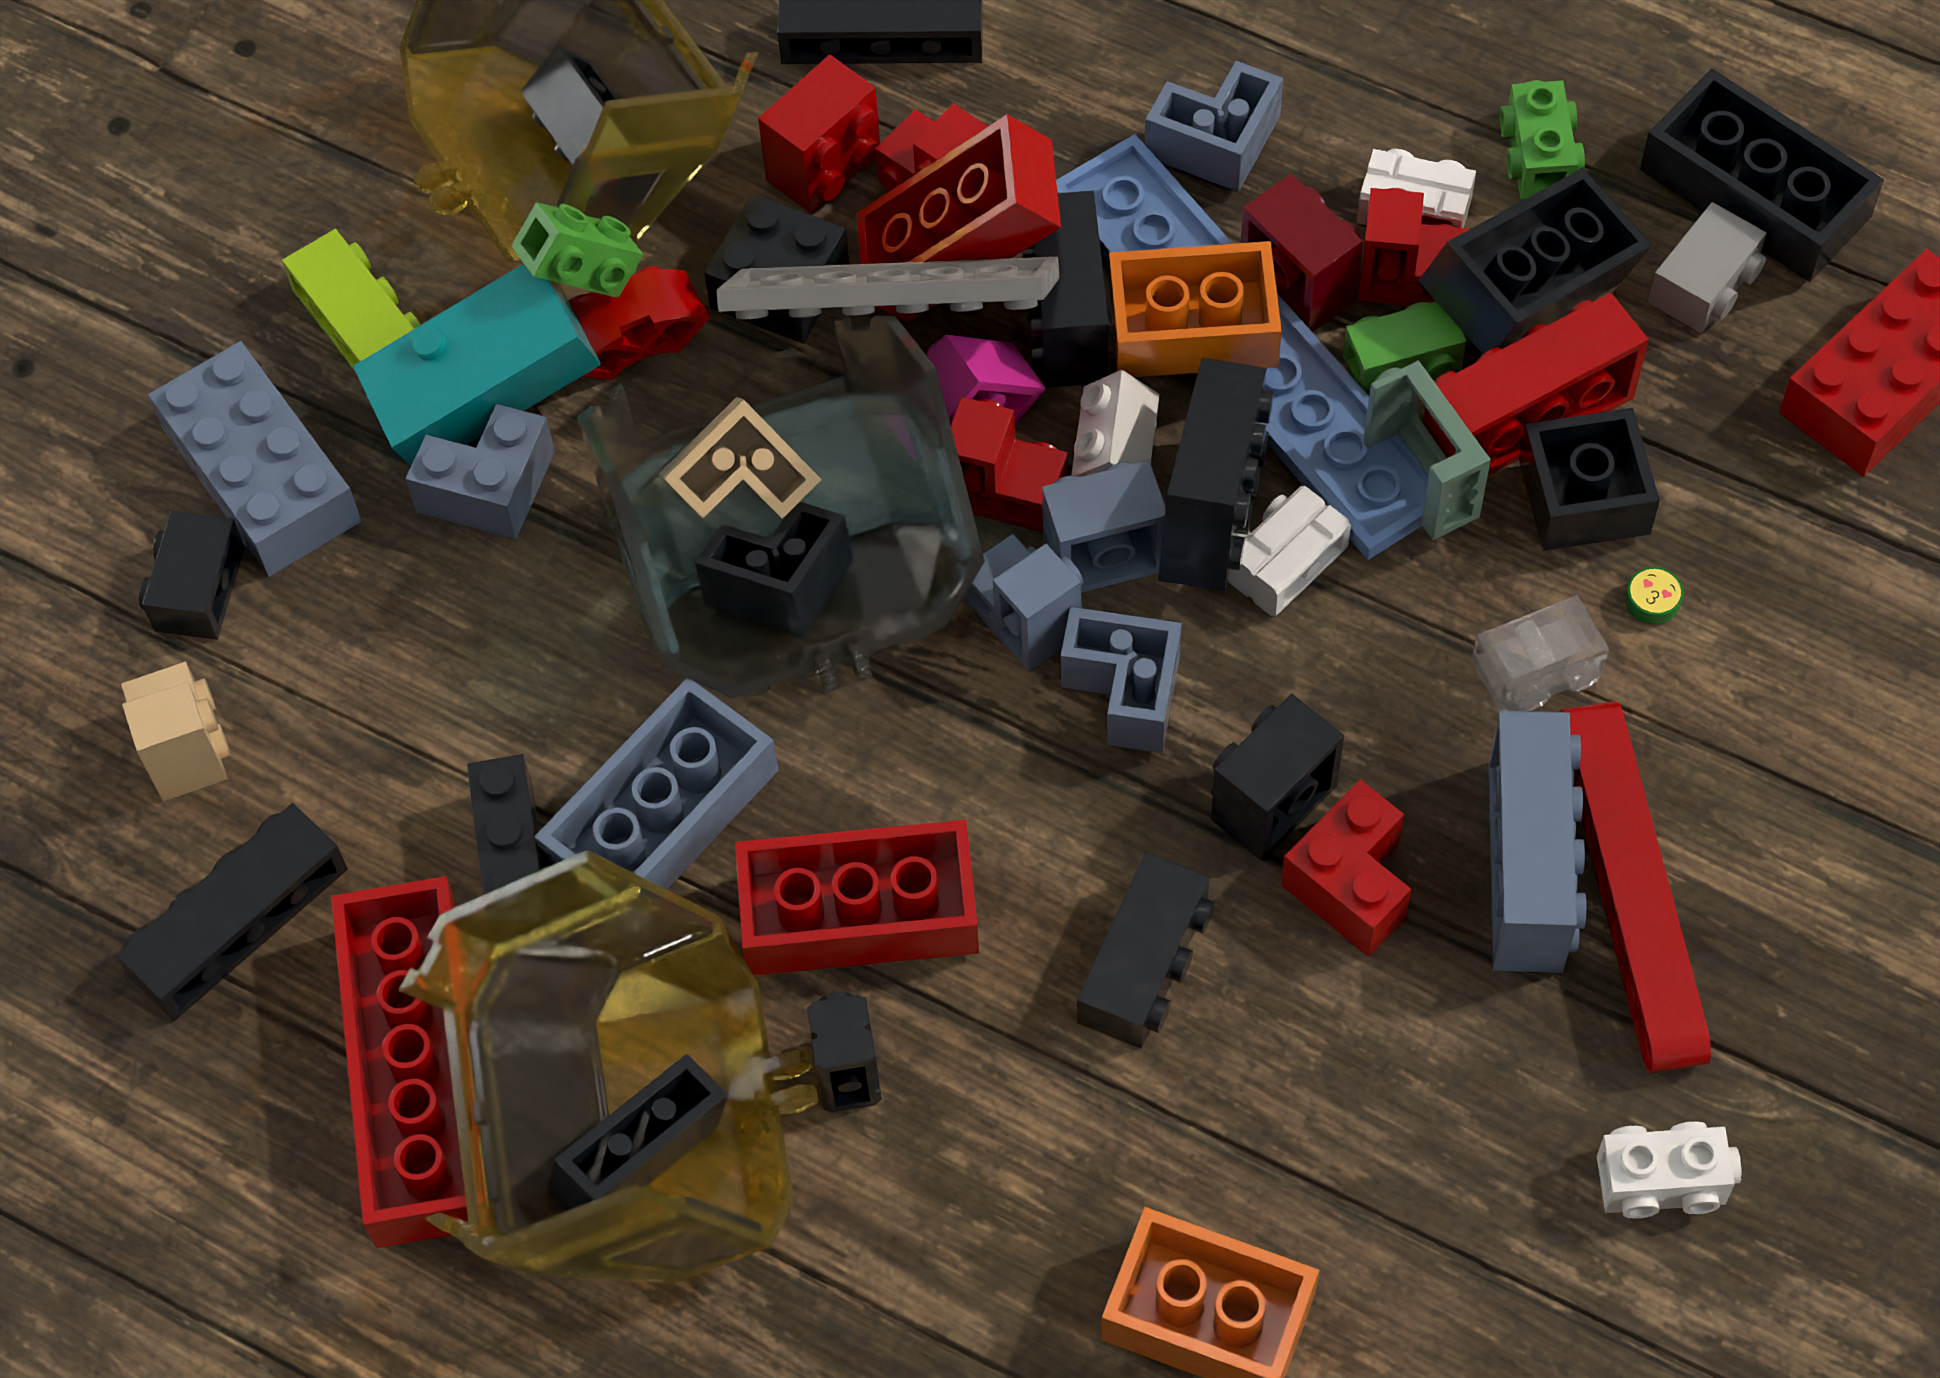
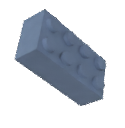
[148,341,362,577]
[534,677,779,931]
[1488,711,1586,973]

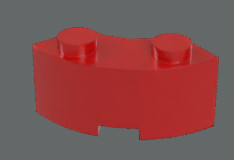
[568,266,710,381]

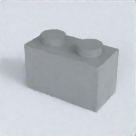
[1648,202,1767,334]

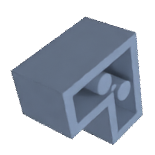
[1145,61,1283,192]
[405,404,555,540]
[960,534,1083,672]
[1061,607,1182,753]

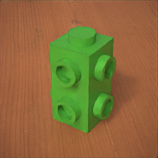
[1500,80,1585,199]
[511,202,644,298]
[1343,301,1470,395]

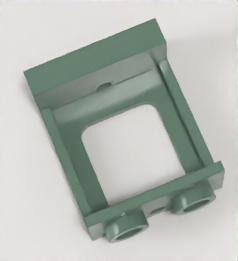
[1363,360,1491,540]

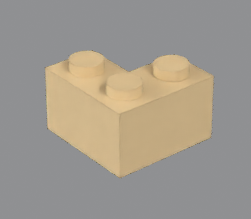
[658,397,822,518]
[121,661,231,802]

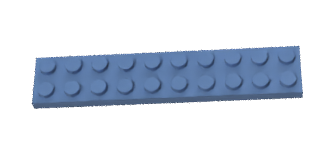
[1056,134,1429,560]

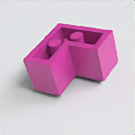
[883,335,1046,460]

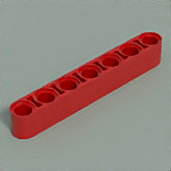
[1559,701,1711,1073]

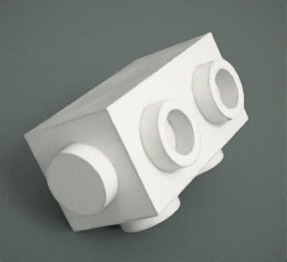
[1071,370,1159,477]
[1597,1122,1741,1218]

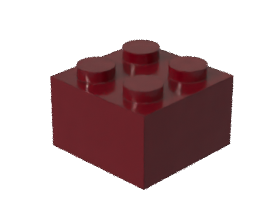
[1240,173,1363,332]

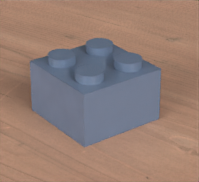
[1042,460,1165,592]

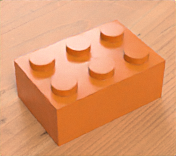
[1109,241,1282,377]
[1101,1207,1320,1378]

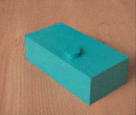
[353,264,601,466]

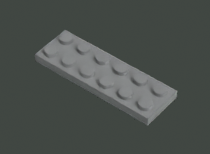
[716,257,1059,319]

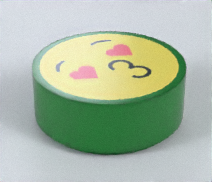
[1625,567,1684,624]

